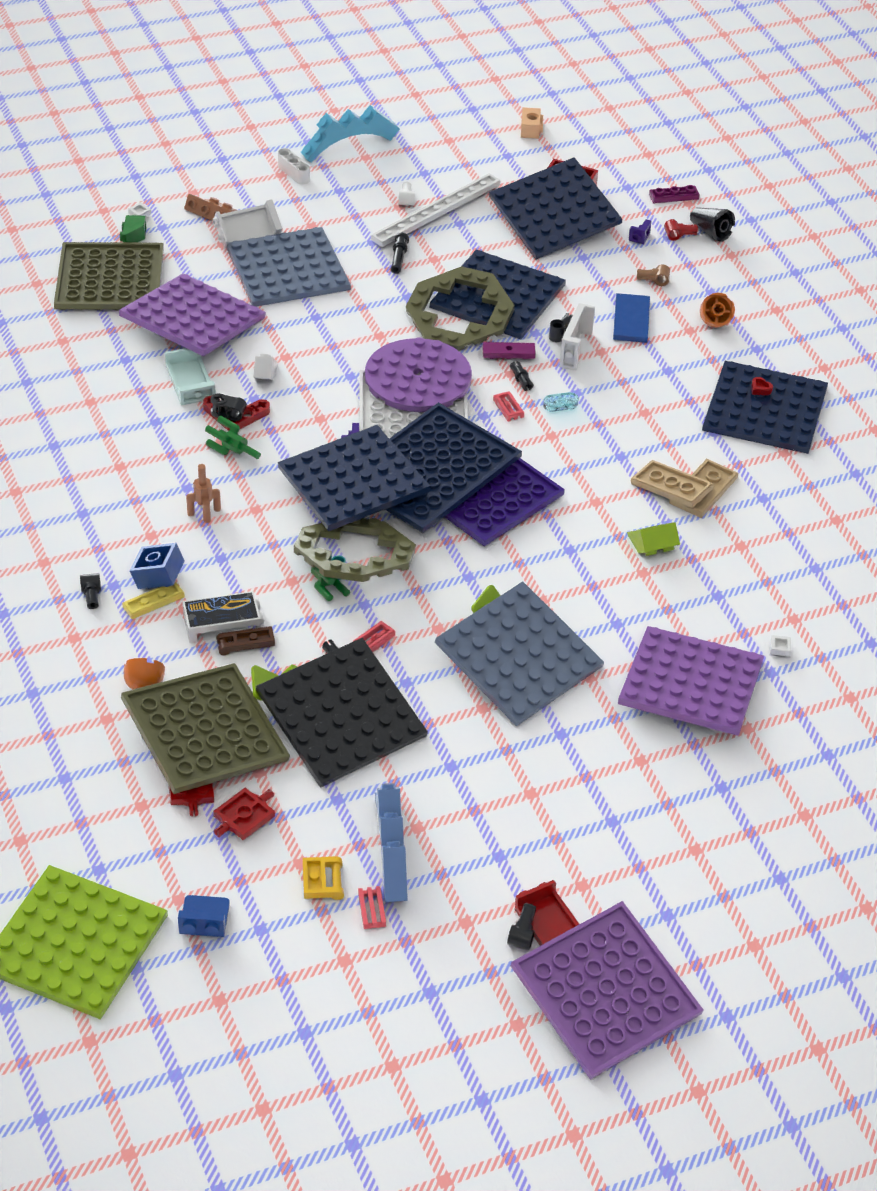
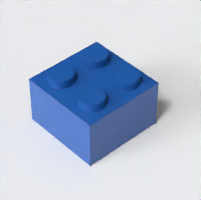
[130,543,185,589]

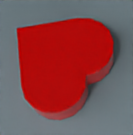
[751,377,773,395]

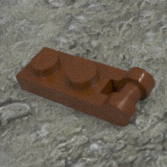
[216,626,275,656]

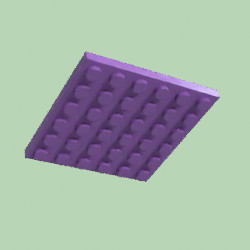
[119,273,266,356]
[618,626,764,736]
[510,901,704,1080]

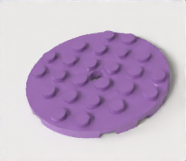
[365,337,472,412]

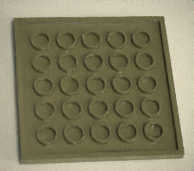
[54,242,164,310]
[121,663,290,794]

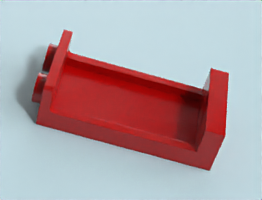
[514,880,579,946]

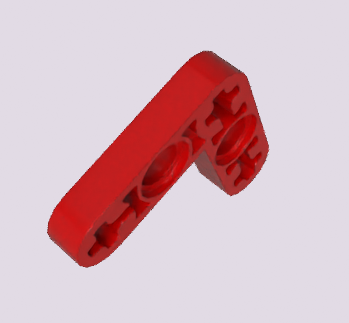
[203,396,270,431]

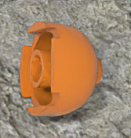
[699,292,735,328]
[123,658,165,690]

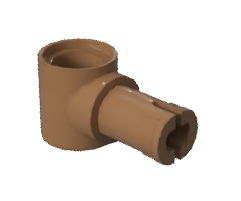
[637,264,670,287]

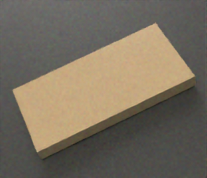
[669,458,739,518]
[631,460,714,508]

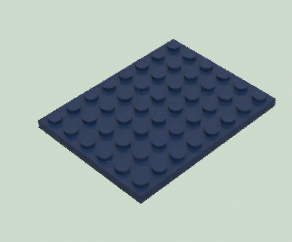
[385,402,522,533]

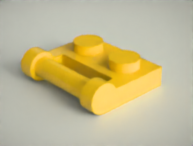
[302,856,344,900]

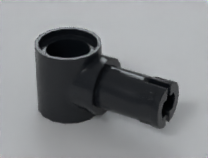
[549,313,573,342]
[80,573,101,609]
[507,903,536,950]

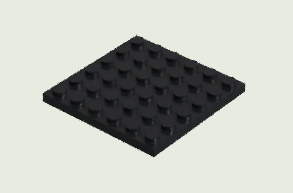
[256,637,428,788]

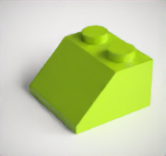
[627,522,680,556]

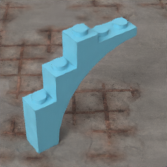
[301,105,400,163]

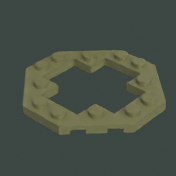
[405,266,514,351]
[293,518,416,582]

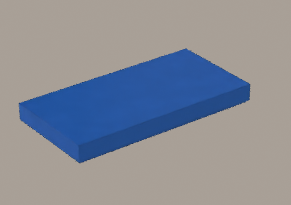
[613,293,650,343]

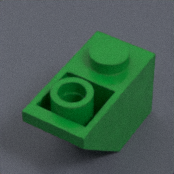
[120,215,147,242]

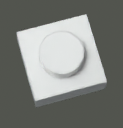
[128,202,152,217]
[770,635,791,657]

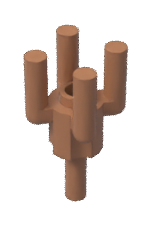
[186,464,221,523]

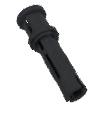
[391,232,409,274]

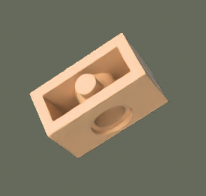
[520,107,544,139]

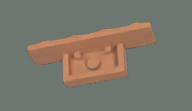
[184,194,237,221]

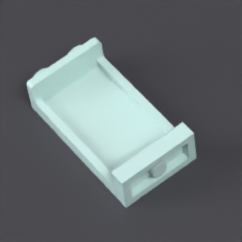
[165,348,216,405]

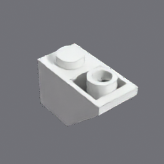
[253,354,277,381]

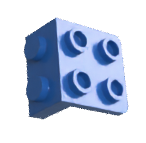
[178,895,230,937]

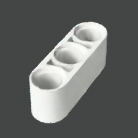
[277,148,310,184]

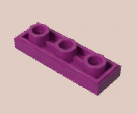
[649,185,700,204]
[482,342,536,360]

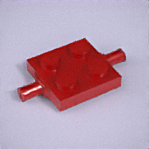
[168,783,214,817]
[213,787,275,840]

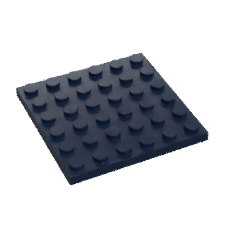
[489,157,622,259]
[429,249,566,340]
[702,360,828,454]
[278,425,431,532]

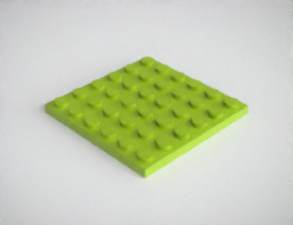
[0,865,168,1020]

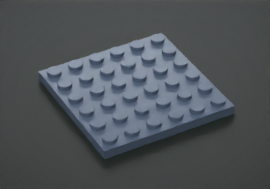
[226,227,351,307]
[434,581,604,727]

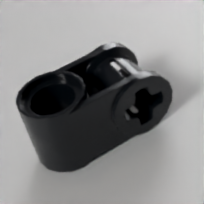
[211,393,247,421]

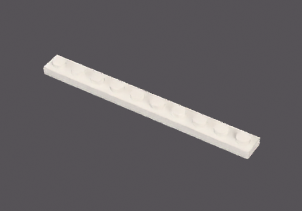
[371,173,500,247]

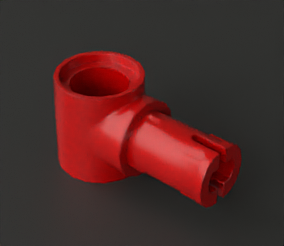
[664,219,698,241]

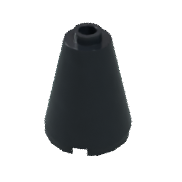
[690,207,735,242]

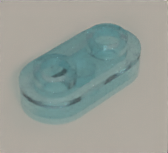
[543,392,579,412]

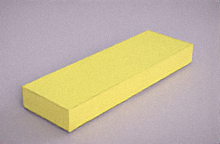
[122,581,185,619]

